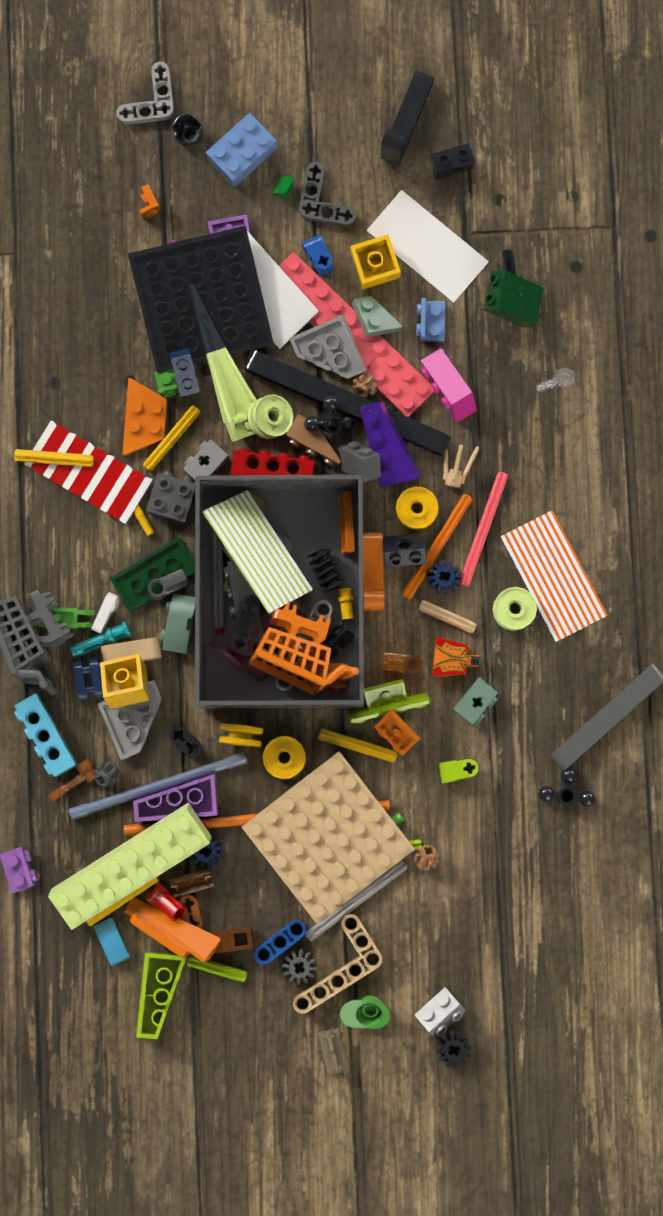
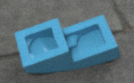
[94,917,131,966]

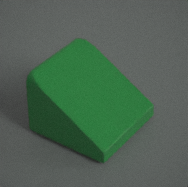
[273,176,294,200]

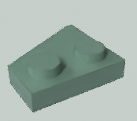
[352,296,402,337]

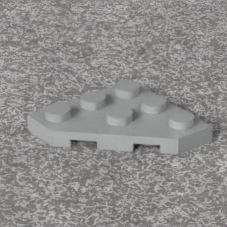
[289,314,367,379]
[98,680,162,760]

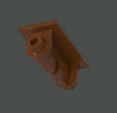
[170,868,214,898]

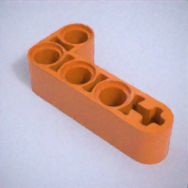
[363,533,384,611]

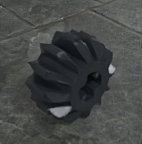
[436,1031,471,1068]

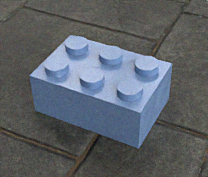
[206,113,278,188]

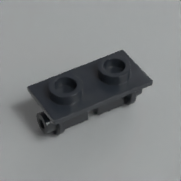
[321,624,355,661]

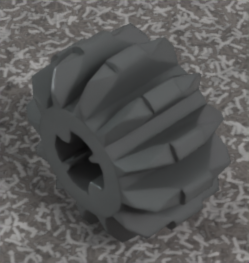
[282,949,317,985]

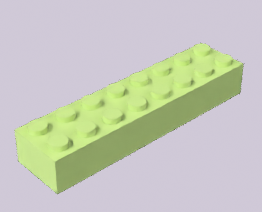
[48,802,211,930]

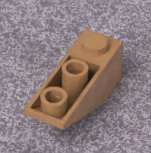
[286,414,341,467]

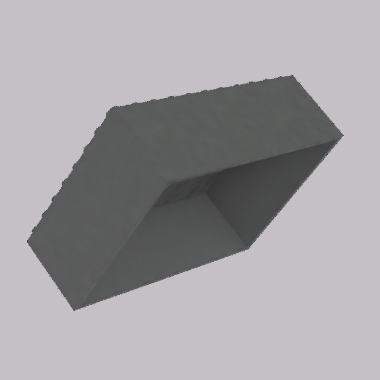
[195,475,364,709]

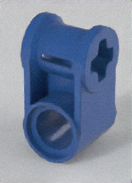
[302,234,333,275]

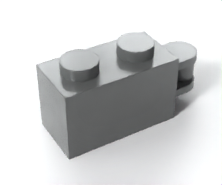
[338,442,381,482]

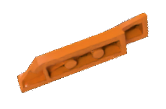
[124,898,221,963]

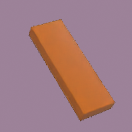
[338,491,355,555]

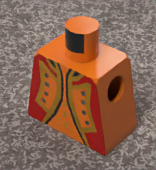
[432,637,479,677]

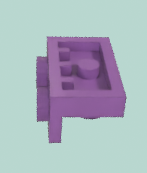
[0,846,38,893]

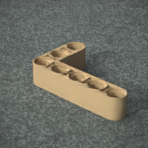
[293,914,382,1014]

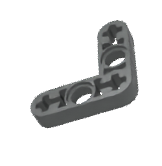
[299,162,356,227]

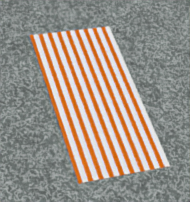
[501,510,608,642]

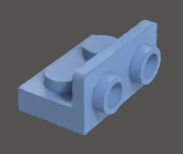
[416,298,445,342]

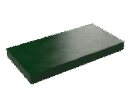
[109,537,195,613]

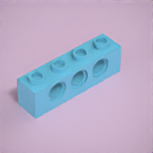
[14,693,78,777]

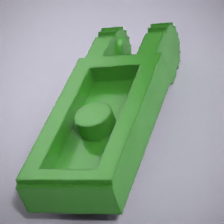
[36,608,94,629]

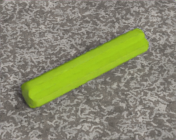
[187,955,247,982]

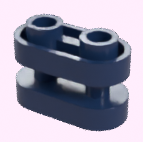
[73,658,103,702]

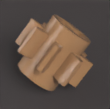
[352,373,377,398]
[413,845,440,871]

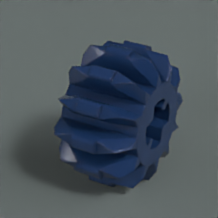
[427,560,462,595]
[190,834,224,869]

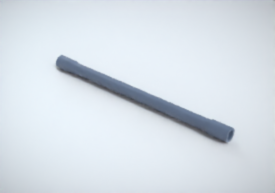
[69,752,248,821]

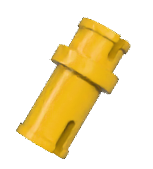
[338,588,354,620]

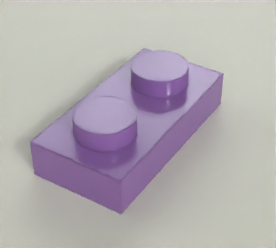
[208,215,250,234]

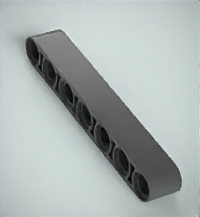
[550,662,663,770]

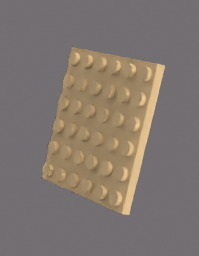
[242,751,415,924]

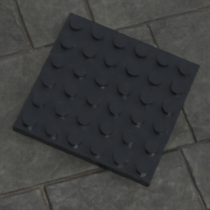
[128,225,274,372]

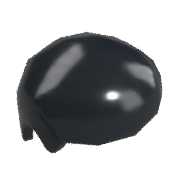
[172,113,204,147]

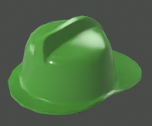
[340,996,390,1029]

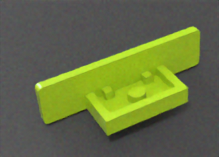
[348,679,430,723]

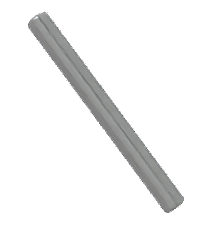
[305,860,407,941]

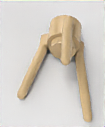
[442,445,479,488]

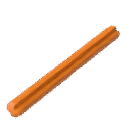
[402,494,472,600]

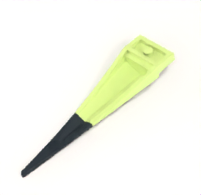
[189,284,257,442]

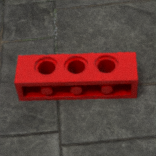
[231,448,315,476]

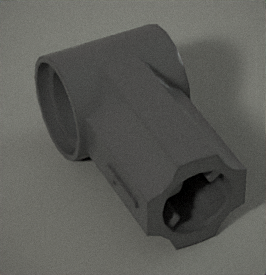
[148,569,189,600]

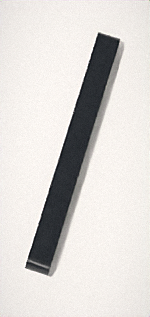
[243,350,451,456]

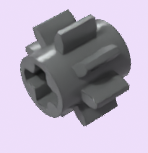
[93,762,120,787]

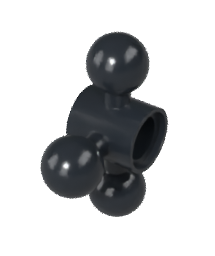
[304,396,355,435]
[538,768,595,807]

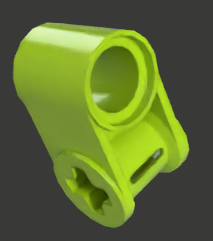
[438,759,479,784]

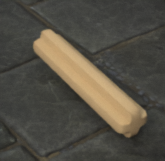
[419,600,477,633]

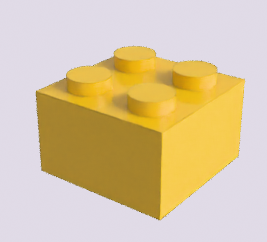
[350,234,401,290]
[100,654,150,709]

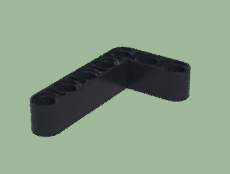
[380,70,435,166]

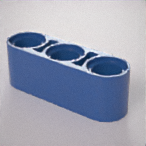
[254,919,306,964]

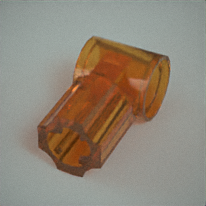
[382,652,423,675]

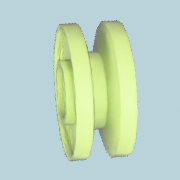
[247,394,293,439]
[492,587,537,631]

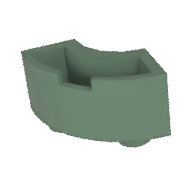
[160,593,195,654]

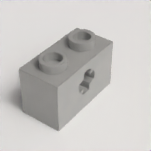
[183,439,230,480]

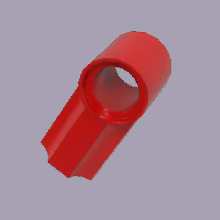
[145,881,186,921]

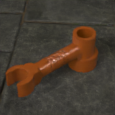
[49,758,96,801]

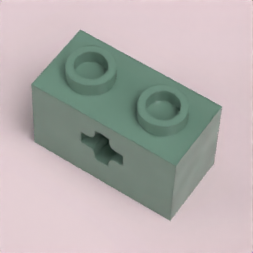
[453,678,498,725]

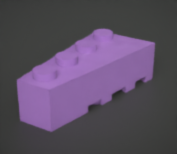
[133,774,219,822]

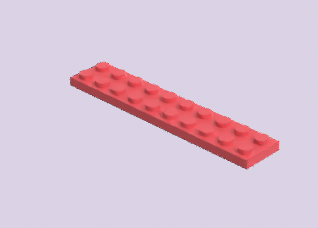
[279,252,434,417]

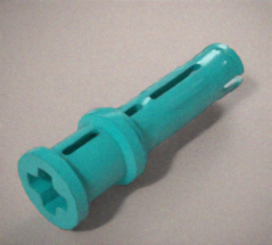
[70,621,132,658]

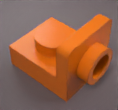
[139,184,161,219]

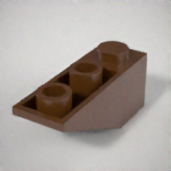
[193,926,254,956]

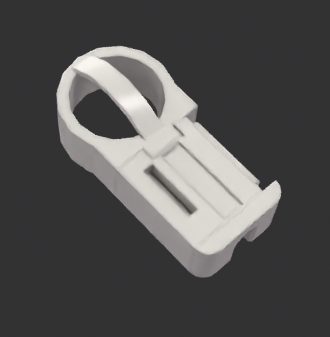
[91,592,119,634]

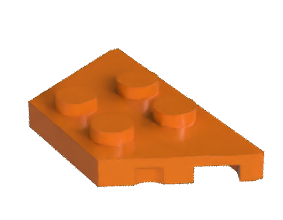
[122,378,168,456]

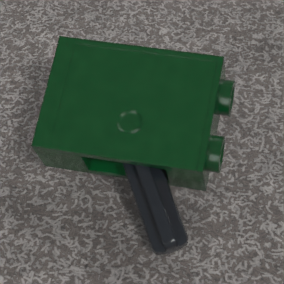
[483,249,544,327]

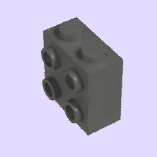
[146,471,195,525]

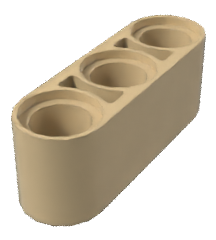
[101,637,162,662]

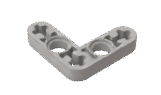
[116,62,174,125]

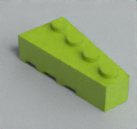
[136,951,187,1039]

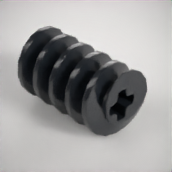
[307,549,345,594]

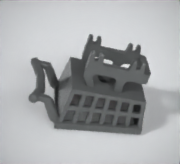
[0,589,74,695]

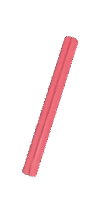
[459,472,508,587]

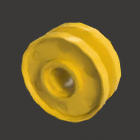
[395,486,438,531]
[219,724,263,747]
[263,736,306,780]

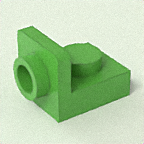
[154,369,179,398]

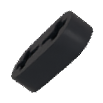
[169,726,203,758]

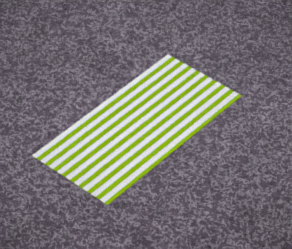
[202,490,313,613]

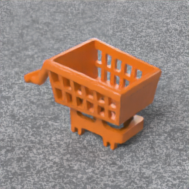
[249,602,359,696]

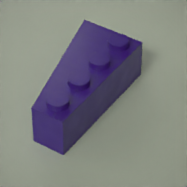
[360,401,422,487]

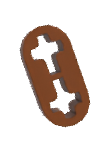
[180,895,203,929]

